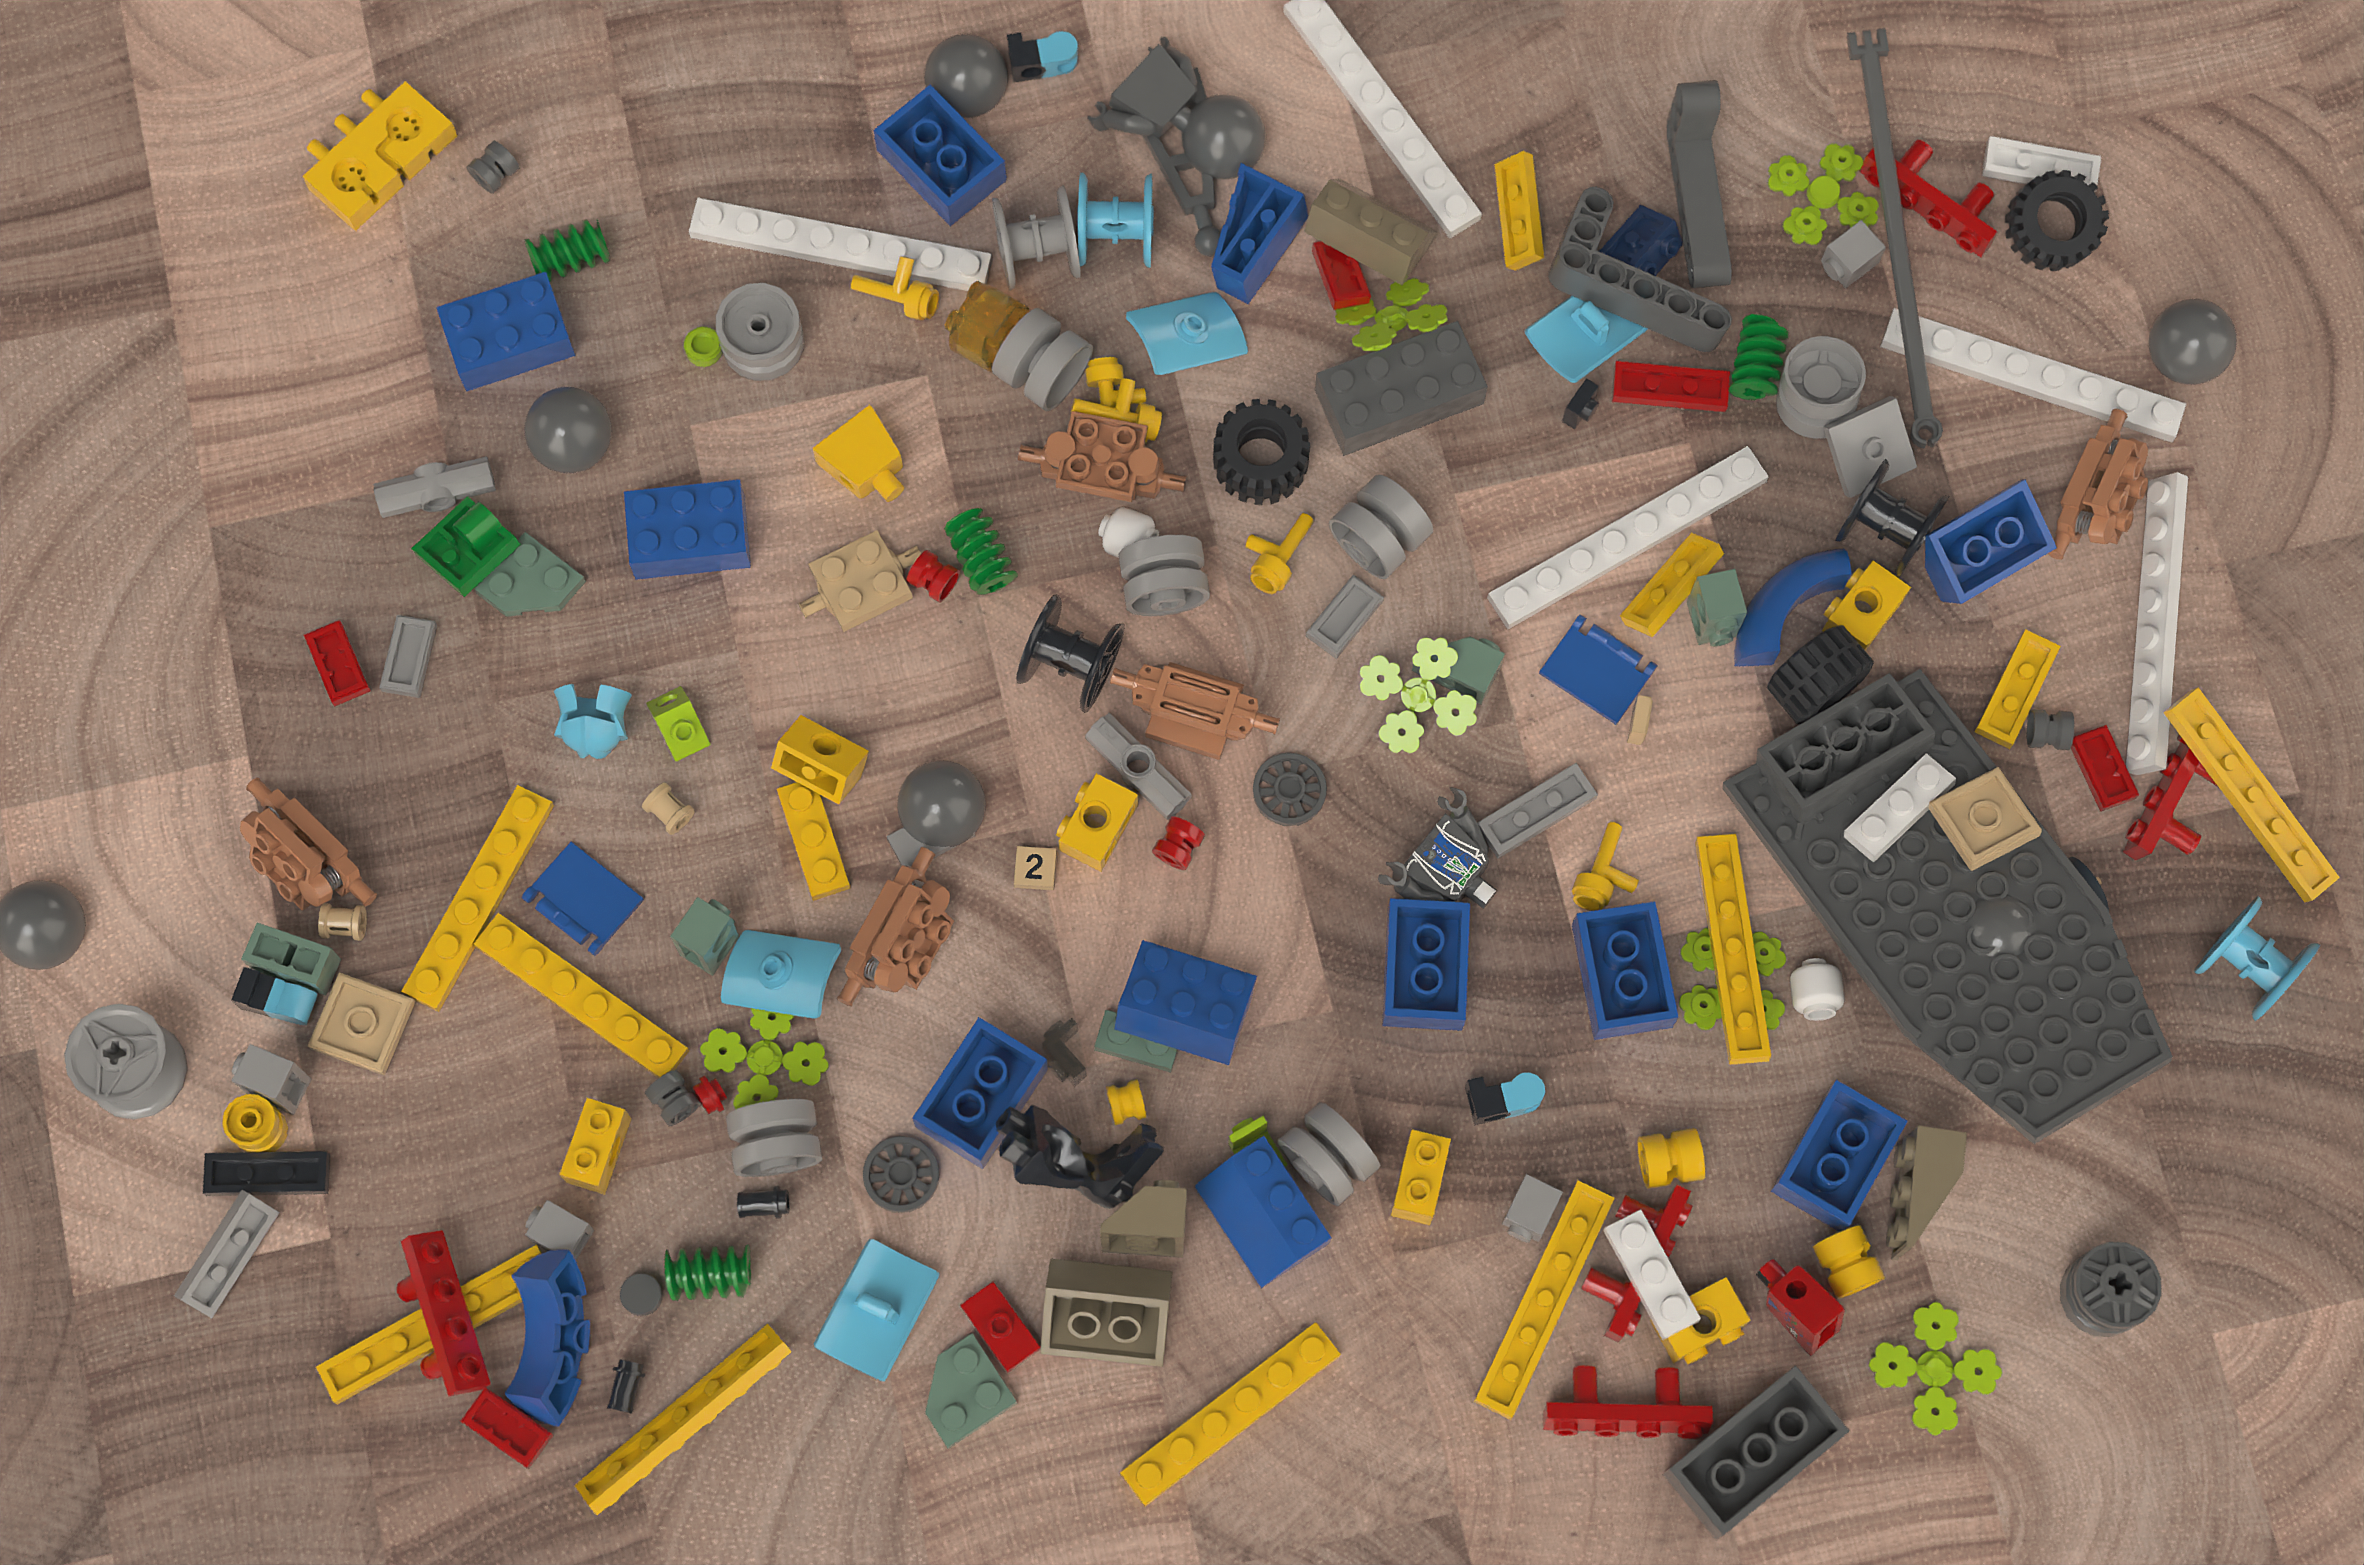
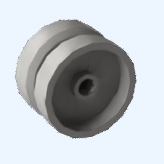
[716,283,804,381]
[1118,535,1210,616]
[726,1099,823,1177]
[1278,1102,1380,1207]

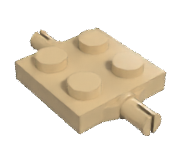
[798,530,921,632]

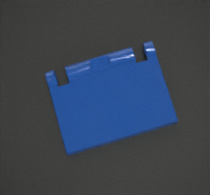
[1539,614,1658,725]
[522,842,644,956]

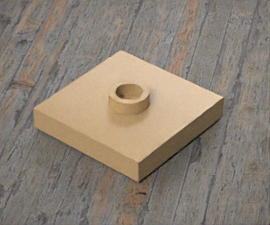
[1928,767,2042,871]
[308,973,415,1076]

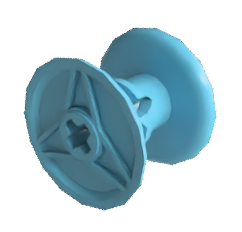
[1077,172,1154,268]
[2194,896,2320,1021]

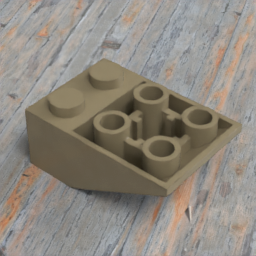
[1886,1125,1967,1260]

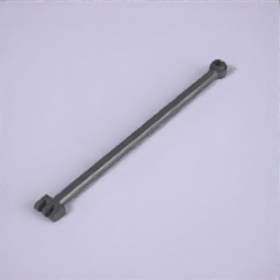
[1847,28,1943,449]

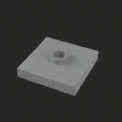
[1823,396,1917,498]

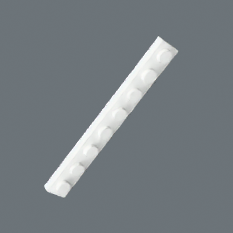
[1283,0,1482,238]
[689,198,992,294]
[1881,308,2186,443]
[1487,446,1769,630]
[2126,472,2188,775]

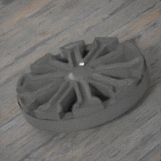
[1253,753,1327,826]
[863,1136,939,1213]

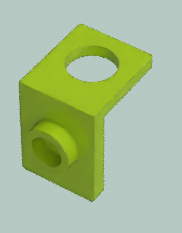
[646,686,710,762]
[1228,1116,1287,1167]

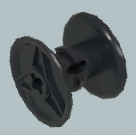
[1835,459,1950,578]
[1016,594,1125,713]

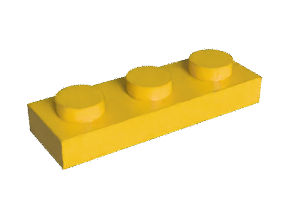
[1494,151,1544,271]
[1620,533,1724,637]
[1974,629,2061,749]
[777,782,851,901]

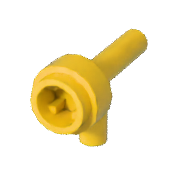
[851,256,939,321]
[1085,357,1146,408]
[1071,378,1162,443]
[1245,513,1314,594]
[1572,822,1639,911]

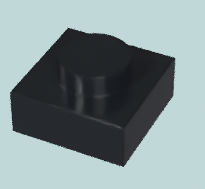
[1562,378,1600,430]

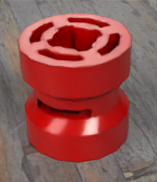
[906,550,960,603]
[1152,816,1205,871]

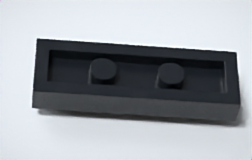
[203,1151,330,1196]

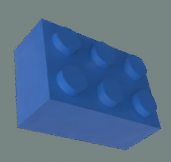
[873,85,1007,226]
[436,272,575,392]
[624,479,751,580]
[1382,898,1470,1031]
[1572,901,1679,1040]
[1114,940,1257,1065]
[912,1017,1048,1170]
[1770,1080,1908,1232]

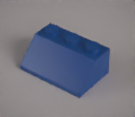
[1925,479,2057,604]
[1194,1136,1332,1289]

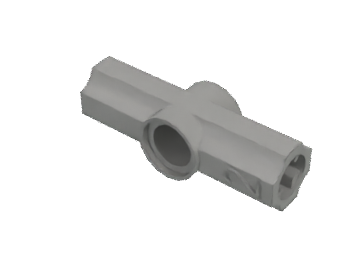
[374,457,496,518]
[1085,713,1192,820]

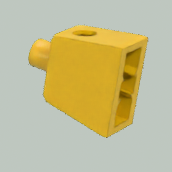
[813,404,904,502]

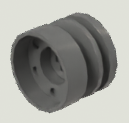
[2060,1242,2162,1337]

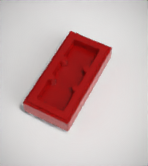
[1312,241,1371,310]
[304,620,371,707]
[2071,725,2139,812]
[960,1281,1041,1373]
[461,1388,553,1469]

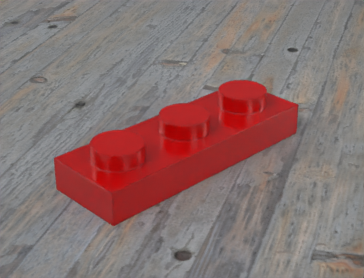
[1612,361,1730,412]

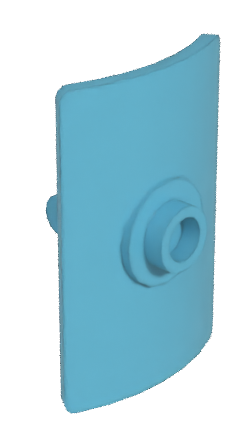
[1126,292,1248,375]
[1525,296,1648,383]
[721,930,842,1019]
[814,1239,939,1381]

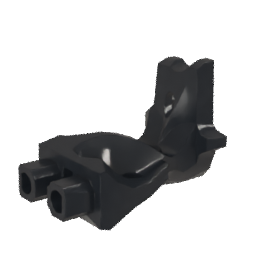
[996,1105,1164,1209]

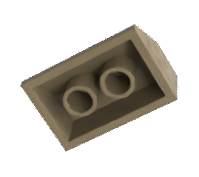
[1304,179,1438,285]
[1100,1180,1187,1258]
[1041,1258,1172,1367]

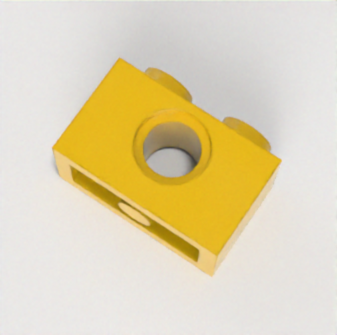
[1822,561,1911,651]
[771,715,869,804]
[1056,773,1138,872]
[559,1098,632,1195]
[1391,1129,1451,1226]
[1650,1277,1751,1365]

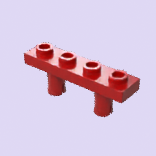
[1860,139,1998,258]
[2123,734,2220,860]
[1581,1184,1693,1343]
[396,1230,491,1397]
[1543,1365,1713,1439]

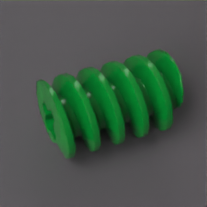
[524,219,610,282]
[1729,314,1789,400]
[944,508,1018,595]
[664,1245,751,1301]

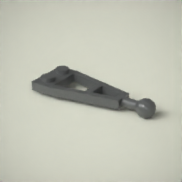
[1142,67,1221,256]

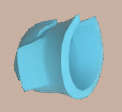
[554,684,632,759]

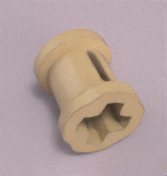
[642,783,695,835]
[318,903,367,941]

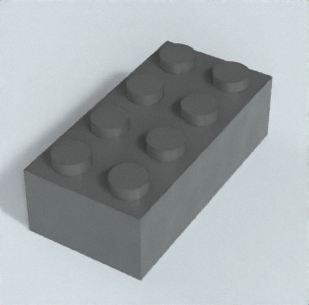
[1315,321,1488,456]
[1663,1366,1850,1540]

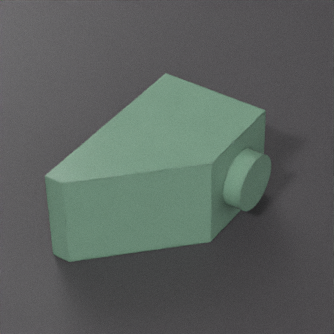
[1412,637,1505,705]

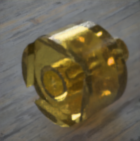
[945,281,1030,372]

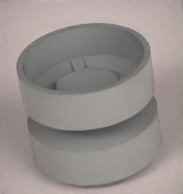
[992,308,1093,411]
[1776,336,1866,439]
[1329,475,1433,579]

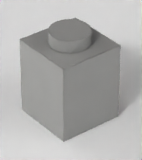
[1821,220,1886,289]
[1502,1174,1563,1243]
[525,1200,594,1260]

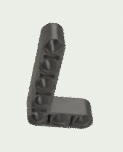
[1666,80,1732,289]
[1548,187,1732,352]

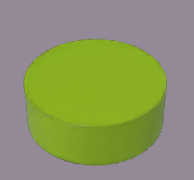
[684,327,723,367]

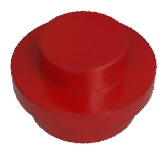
[692,1075,727,1115]

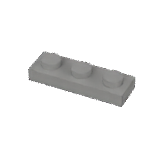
[1477,763,1598,859]
[174,1190,280,1318]

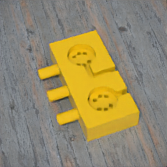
[302,81,458,231]

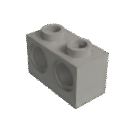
[232,1044,311,1115]

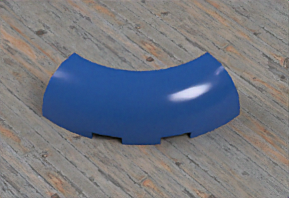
[1734,548,1852,667]
[504,1249,590,1426]

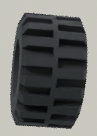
[2005,170,2109,271]
[1213,399,1310,505]
[1767,625,1874,725]

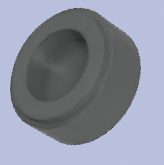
[620,1273,663,1316]

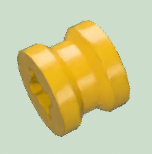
[1106,1079,1146,1126]

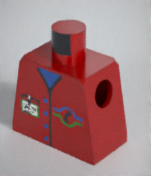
[1756,1259,1845,1356]

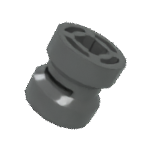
[466,140,520,194]
[2026,709,2074,750]
[645,1070,701,1126]

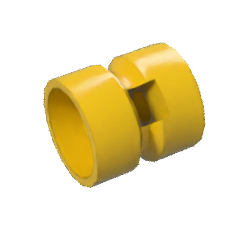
[222,1094,288,1152]
[1637,1128,1705,1189]
[1812,1225,1885,1299]

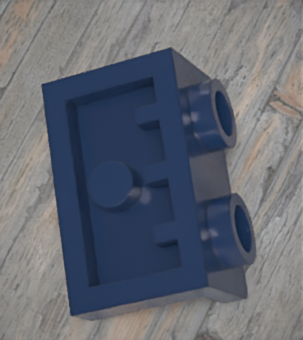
[1599,204,1683,276]

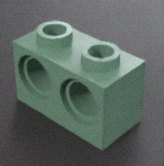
[1687,569,1747,647]
[670,897,739,976]
[241,922,341,996]

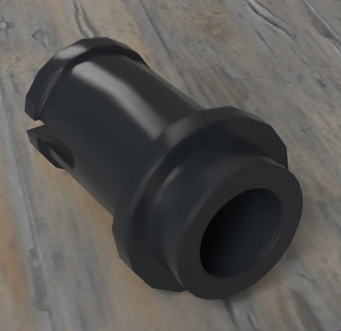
[737,1186,790,1219]
[607,1359,645,1414]

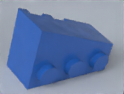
[1211,163,1309,305]

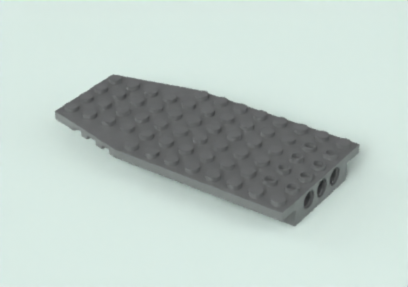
[1723,669,2173,1144]

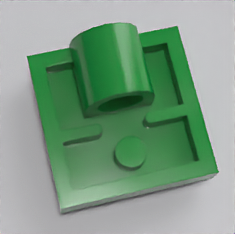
[411,496,521,597]

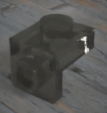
[1042,1018,1087,1087]

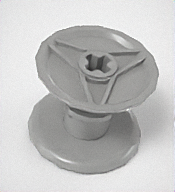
[992,185,1081,291]
[64,1004,187,1120]

